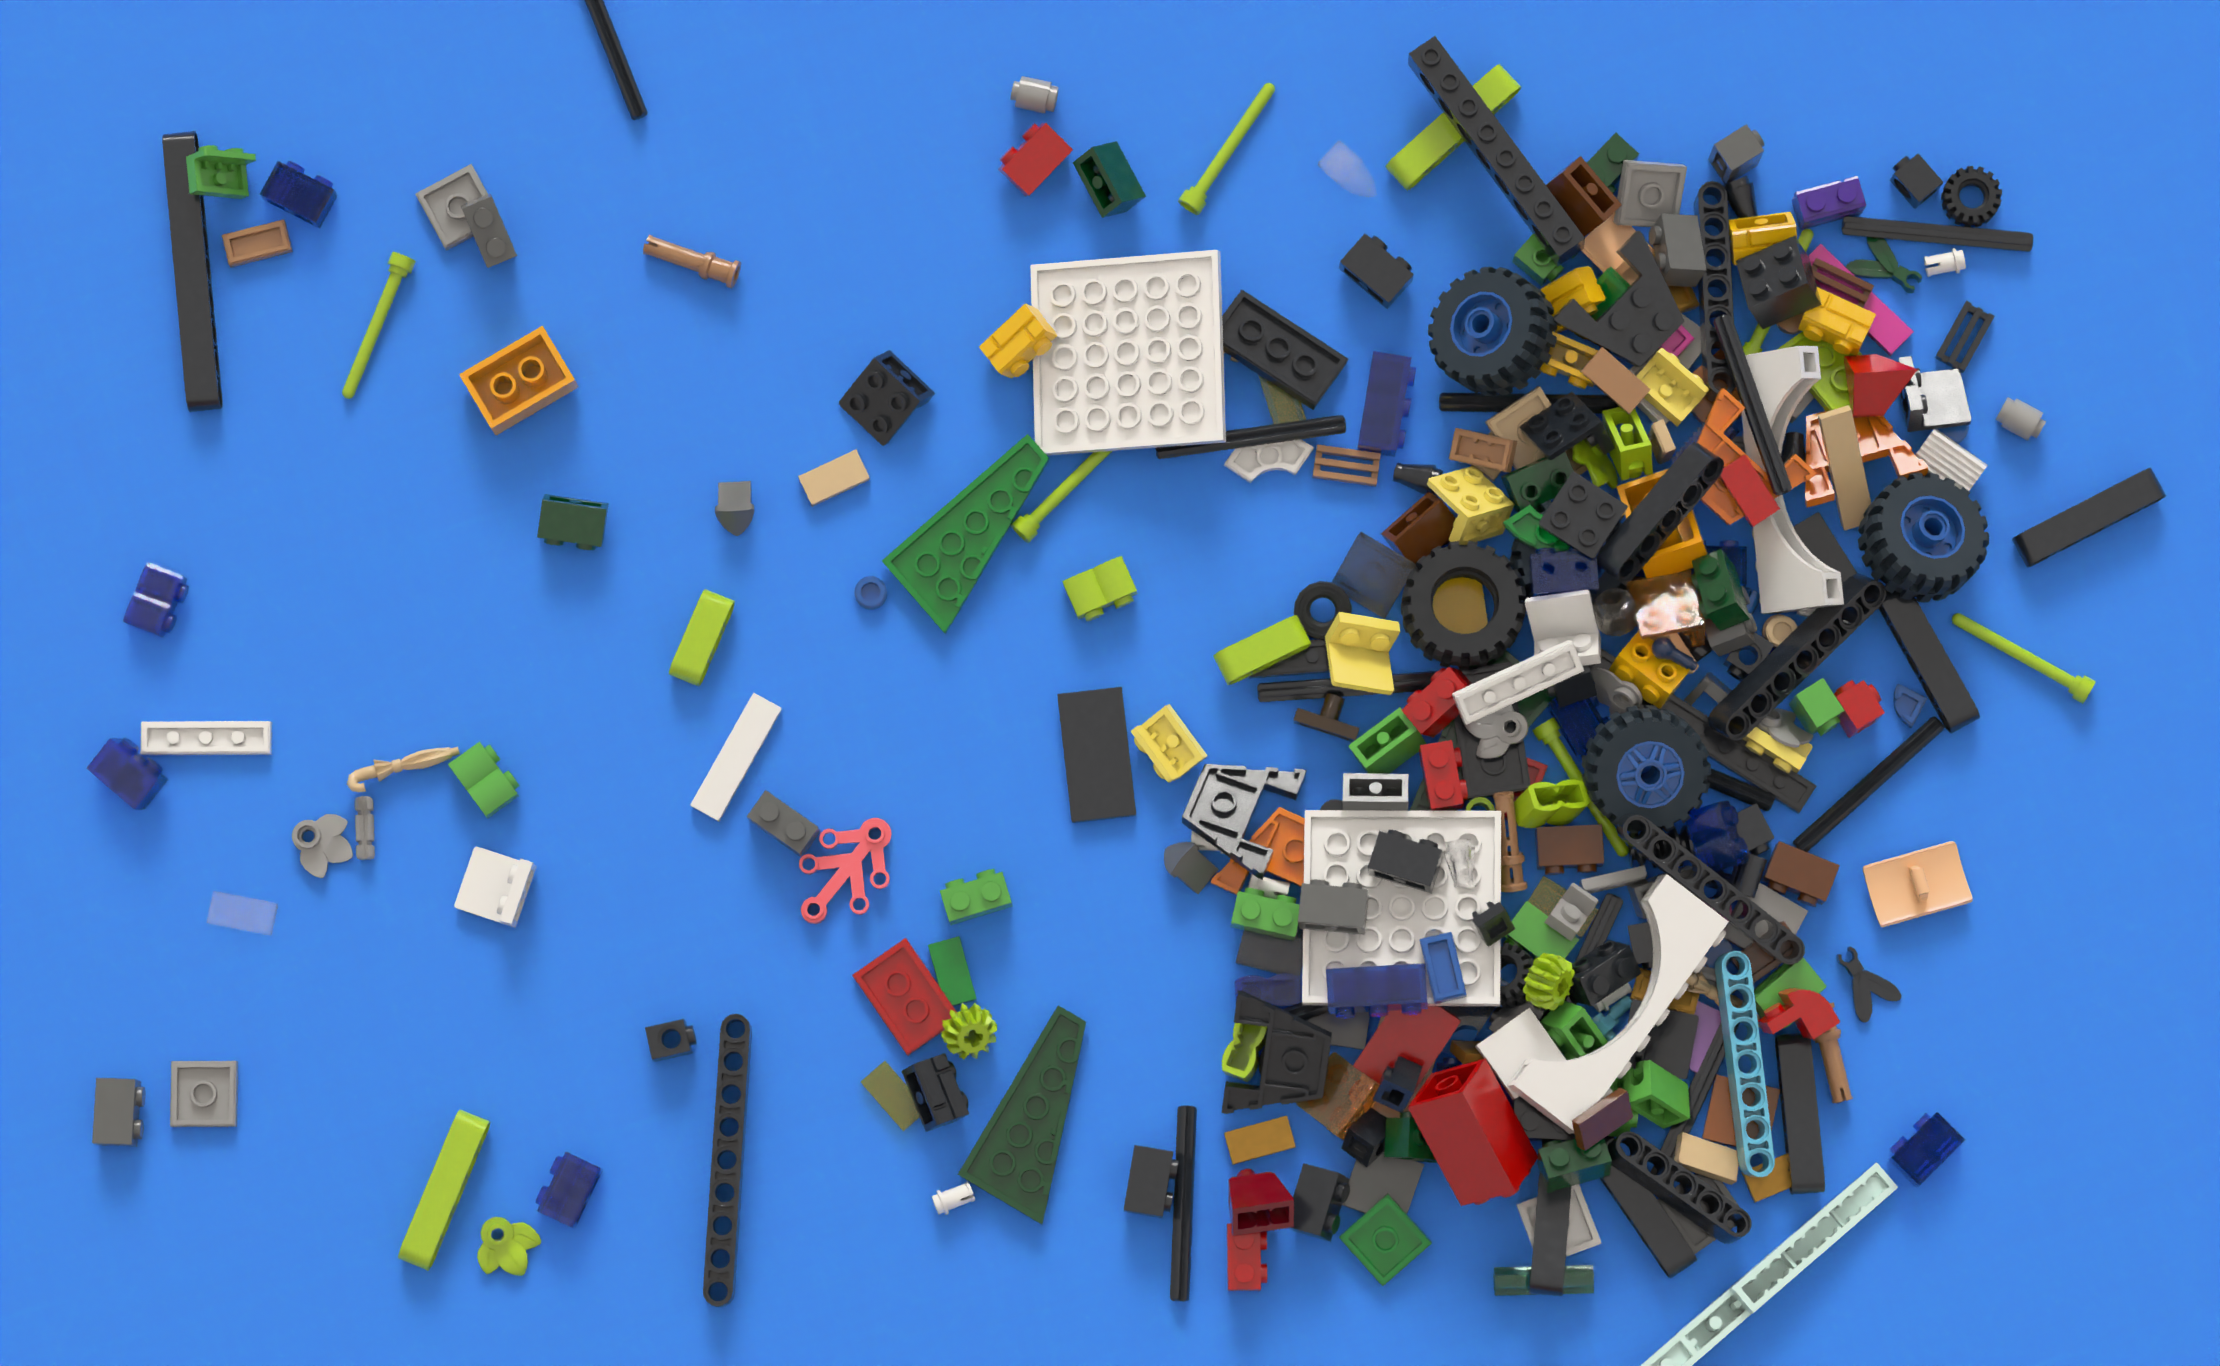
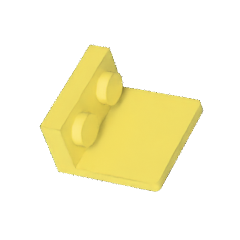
[1427,466,1515,545]
[1325,612,1400,695]

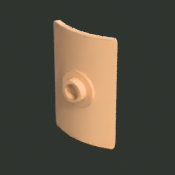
[1581,212,1654,285]
[1862,841,1973,927]

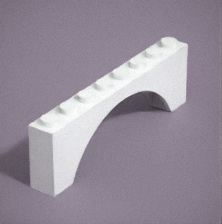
[1740,346,1844,614]
[1507,874,1728,1134]

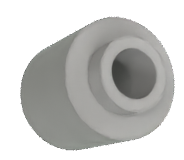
[1010,76,1059,113]
[1995,397,2046,441]

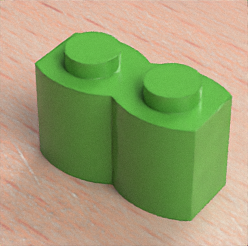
[448,741,520,819]

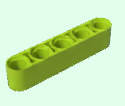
[1385,64,1522,191]
[398,1109,491,1271]

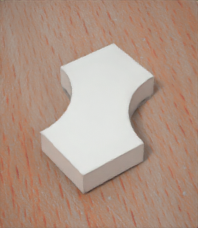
[1224,439,1314,484]

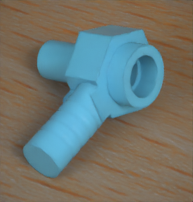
[1592,996,1632,1042]

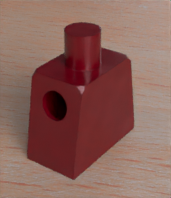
[1228,1169,1294,1236]

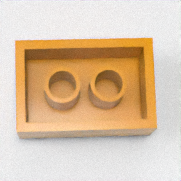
[459,326,579,436]
[1616,468,1708,583]

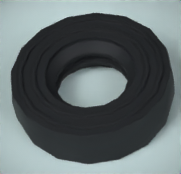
[1294,581,1352,639]

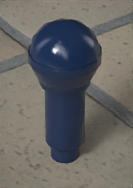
[1652,637,1698,671]

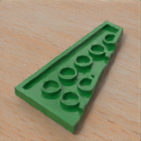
[882,434,1050,634]

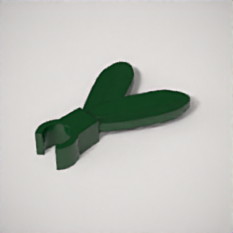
[1846,237,1922,293]

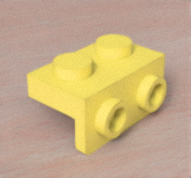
[1636,348,1709,427]
[1131,704,1208,783]
[1743,727,1813,774]

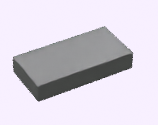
[1579,865,1647,894]

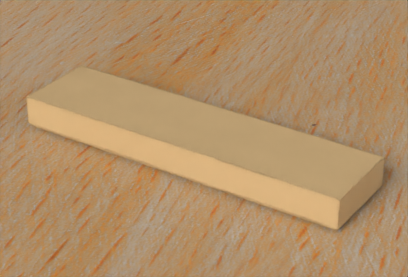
[1818,405,1871,531]

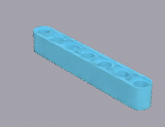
[1715,951,1775,1177]

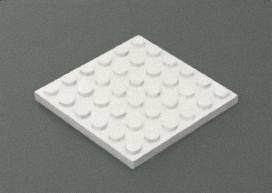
[1030,250,1226,456]
[1302,810,1501,1006]

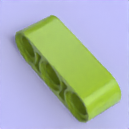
[669,589,735,687]
[1213,615,1311,685]

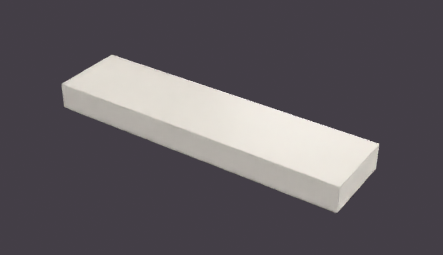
[1452,640,1584,725]
[690,692,782,822]
[140,721,272,755]

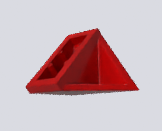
[1844,354,1918,418]

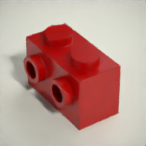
[998,123,1073,196]
[1402,667,1472,738]
[1834,680,1885,738]
[1419,740,1468,811]
[1227,1223,1267,1291]

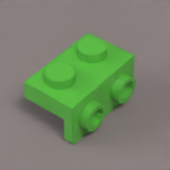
[186,145,256,199]

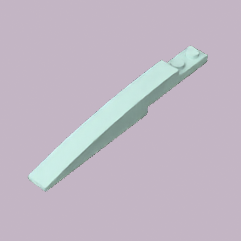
[1640,1162,1898,1366]

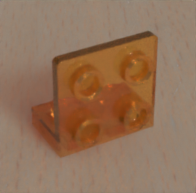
[1627,570,1705,647]
[1296,1052,1379,1140]

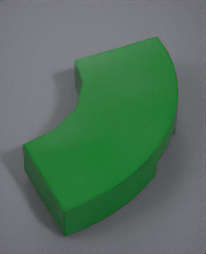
[1503,505,1575,553]

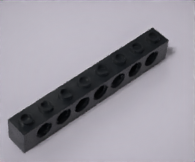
[1408,36,1585,267]

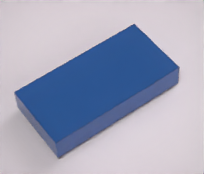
[1420,932,1467,1004]

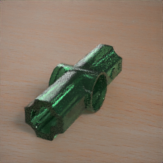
[1493,1265,1594,1296]

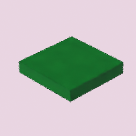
[1339,1193,1432,1286]

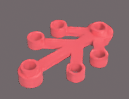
[799,818,892,924]

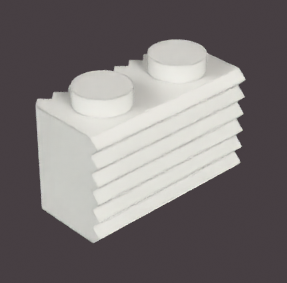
[1915,429,1988,491]

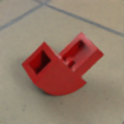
[1758,988,1840,1040]

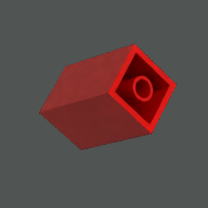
[1408,1058,1538,1206]

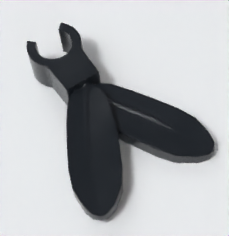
[1836,947,1902,1023]

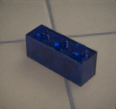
[1357,351,1416,457]
[1326,963,1428,1019]

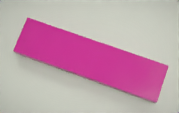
[1809,244,1914,356]

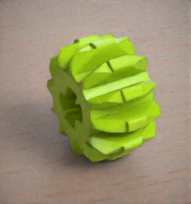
[1523,953,1575,1011]
[941,1003,997,1060]

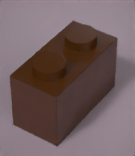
[1546,156,1622,237]
[1381,492,1456,569]
[1535,824,1604,875]
[1761,841,1840,907]

